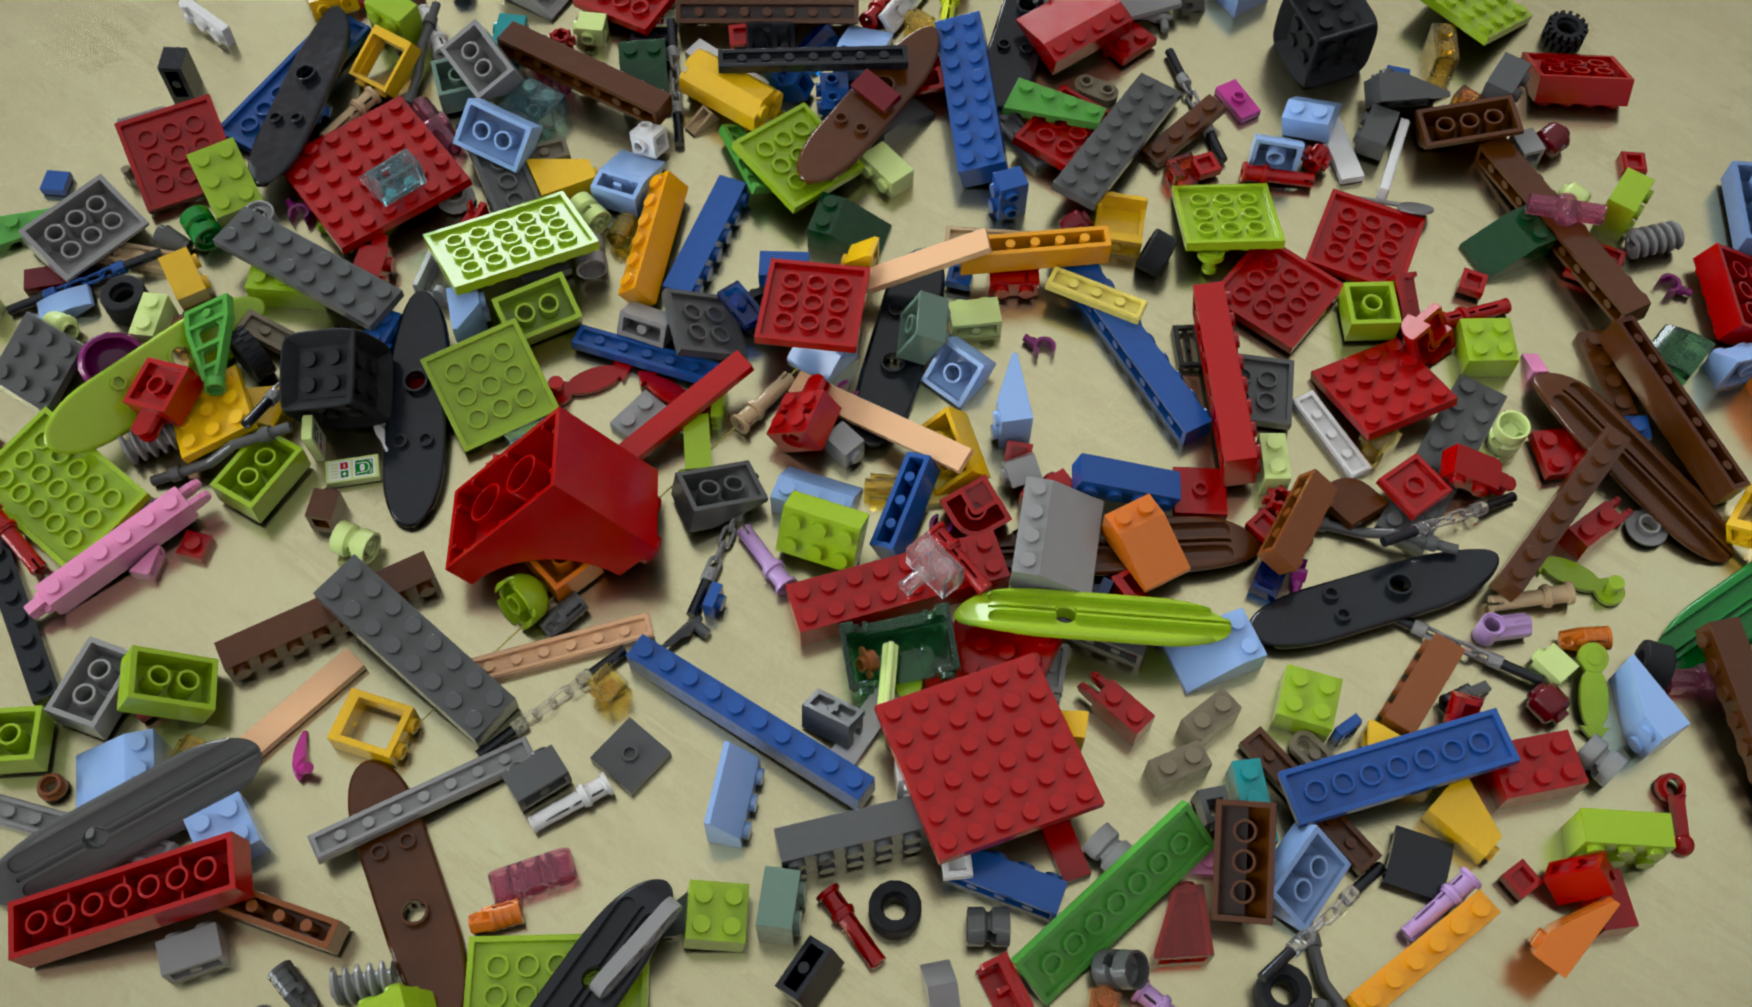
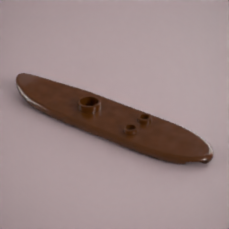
[797,26,940,185]
[1532,372,1734,562]
[999,516,1261,576]
[348,759,467,1007]

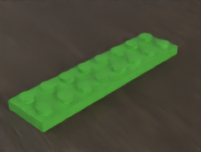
[1010,800,1214,1006]

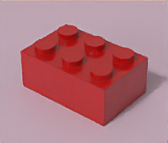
[1483,729,1589,810]

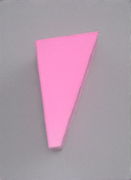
[1521,354,1549,382]
[129,545,166,582]

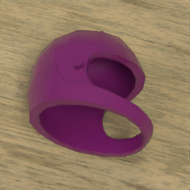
[77,332,142,382]

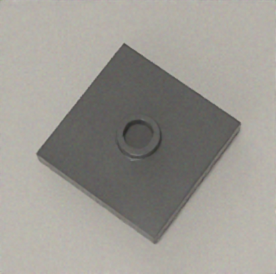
[590,717,671,796]

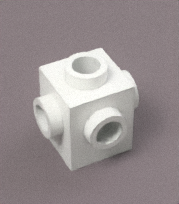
[629,121,670,159]

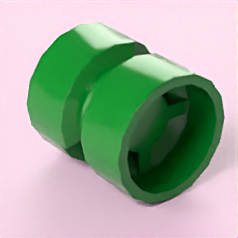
[180,205,222,251]

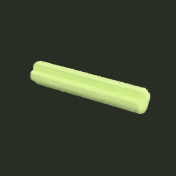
[877,641,899,705]

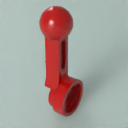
[1654,773,1695,857]

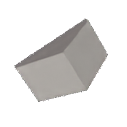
[920,959,961,1007]

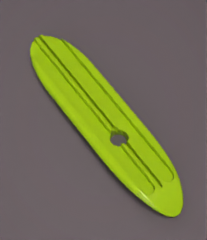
[44,296,266,455]
[954,588,1232,647]

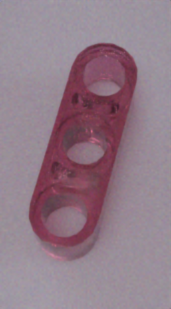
[488,848,578,904]

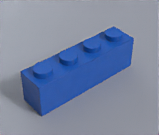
[869,451,940,559]
[1072,453,1181,512]
[945,850,1068,922]

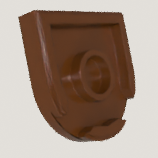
[1328,478,1389,530]

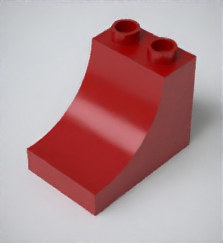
[445,406,662,585]

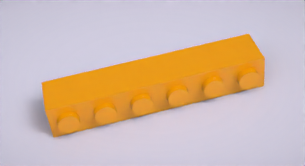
[618,170,689,306]
[959,225,1112,275]
[1344,889,1501,1007]

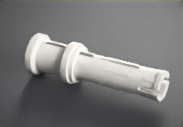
[418,4,448,60]
[527,771,615,833]

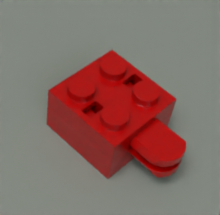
[122,357,204,442]
[766,374,842,453]

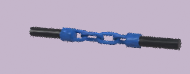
[6,248,163,315]

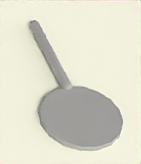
[1358,196,1434,215]

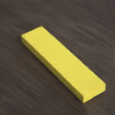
[1045,266,1148,325]

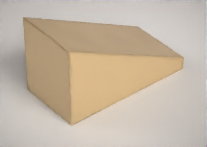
[685,105,719,136]

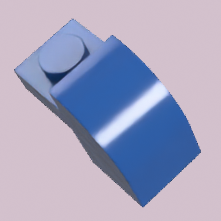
[762,72,815,103]

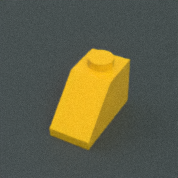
[840,236,879,267]

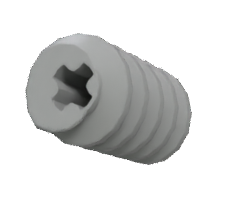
[1625,220,1685,260]
[118,424,179,464]
[329,959,398,1006]

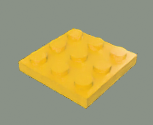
[173,364,258,463]

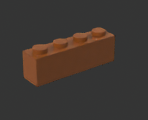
[1257,469,1338,575]
[1378,632,1466,735]
[218,890,350,956]

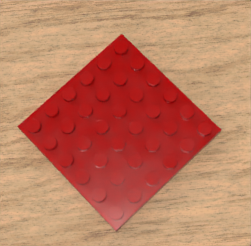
[283,95,472,255]
[874,653,1105,865]

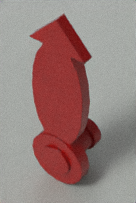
[548,360,632,406]
[638,371,711,421]

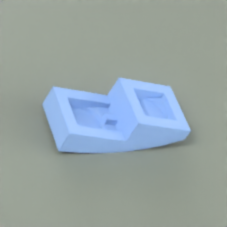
[36,284,95,318]

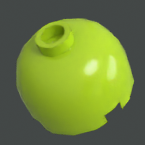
[495,573,548,630]

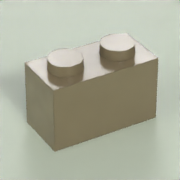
[1176,687,1242,746]
[1143,739,1212,797]

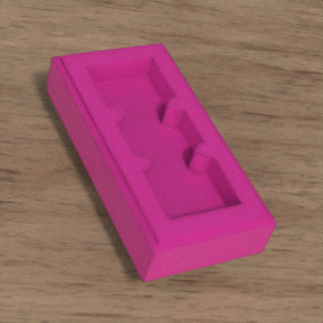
[1215,79,1261,124]

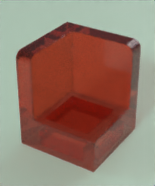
[1163,152,1198,189]

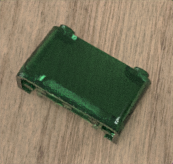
[838,602,962,696]

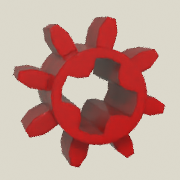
[549,28,577,49]
[1301,143,1332,173]
[1261,485,1290,517]

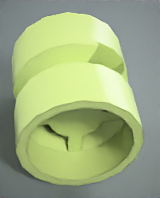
[570,191,612,235]
[1486,410,1531,457]
[329,520,381,565]

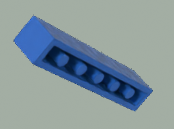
[662,175,750,293]

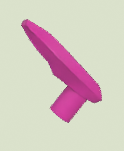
[292,731,314,782]

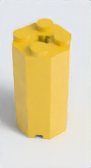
[679,49,783,131]

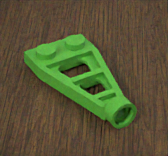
[184,293,235,396]

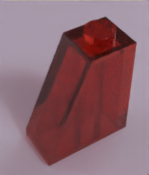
[1150,881,1215,967]

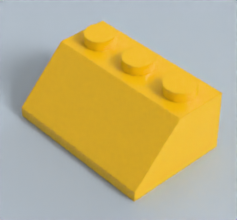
[922,406,991,497]

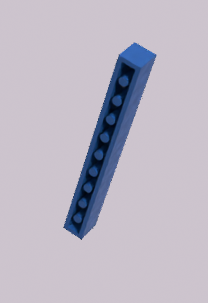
[1053,264,1212,446]
[626,634,875,809]

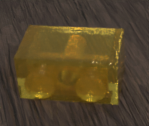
[1425,23,1460,77]

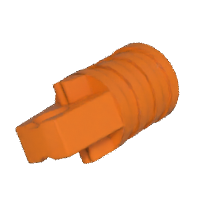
[1558,626,1613,651]
[468,897,525,934]

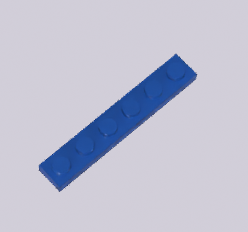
[571,324,720,383]

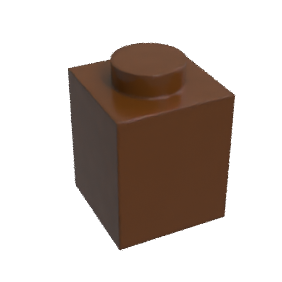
[305,487,347,531]

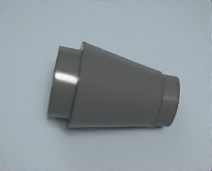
[153,225,193,252]

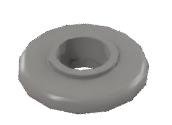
[438,187,475,214]
[1625,510,1668,546]

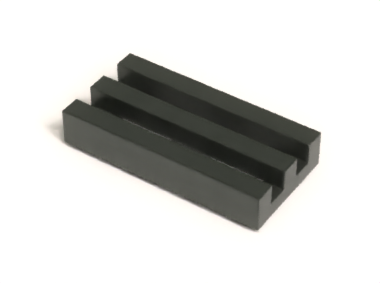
[1171,324,1203,372]

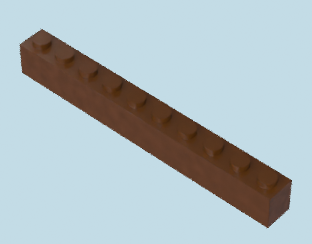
[1475,137,1651,322]

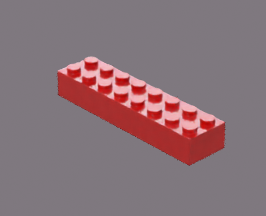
[1192,281,1261,487]
[785,529,1011,646]
[8,831,254,968]

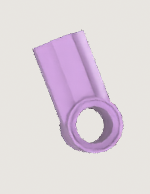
[1472,612,1533,647]

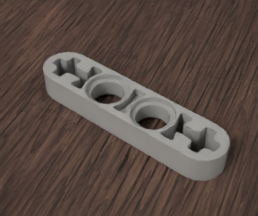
[589,896,683,999]

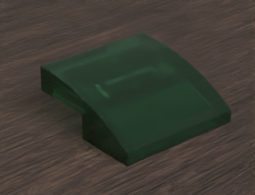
[1651,324,1716,381]

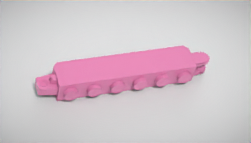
[23,479,212,620]

